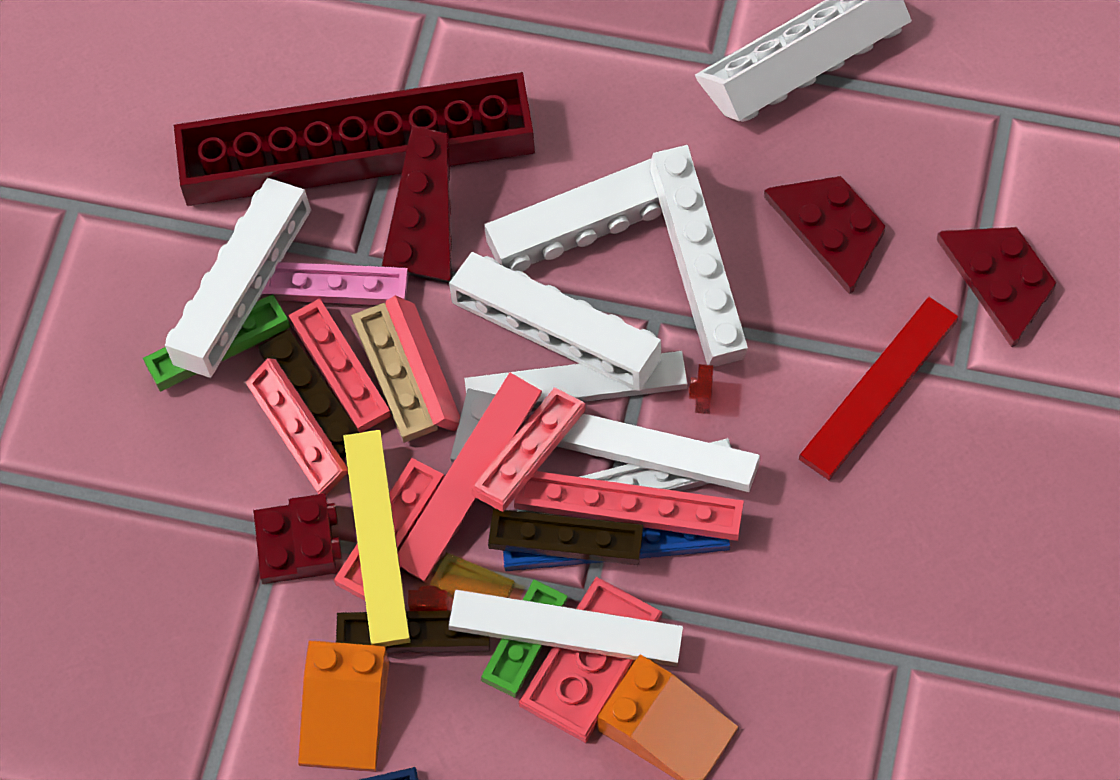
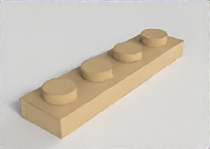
[351,303,438,443]

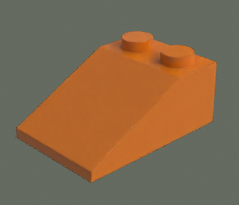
[298,641,390,772]
[597,654,738,780]

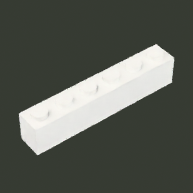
[650,145,748,368]
[484,158,699,272]
[165,178,311,378]
[449,252,661,392]

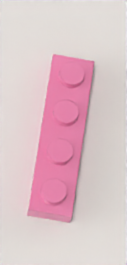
[261,262,409,305]

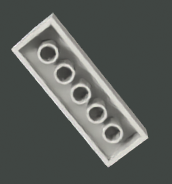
[695,0,912,122]

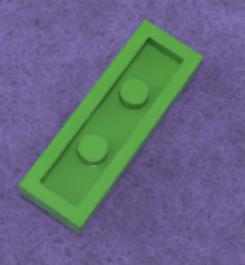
[481,579,568,698]

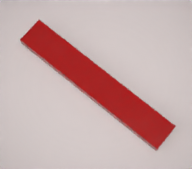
[799,297,959,480]

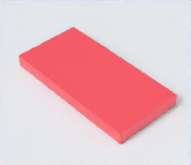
[519,577,662,743]

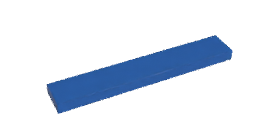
[503,527,730,571]

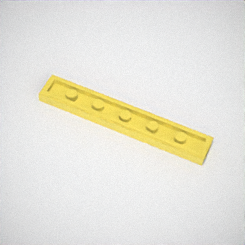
[343,430,410,646]

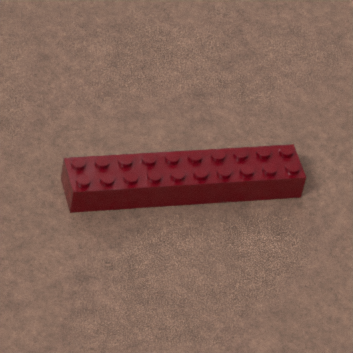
[173,72,535,206]

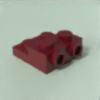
[253,493,342,584]

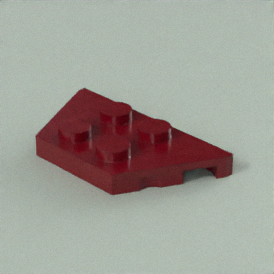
[764,176,886,294]
[937,227,1056,347]

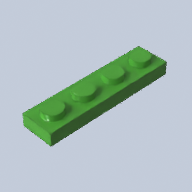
[143,294,290,392]

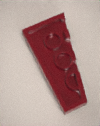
[382,126,453,281]

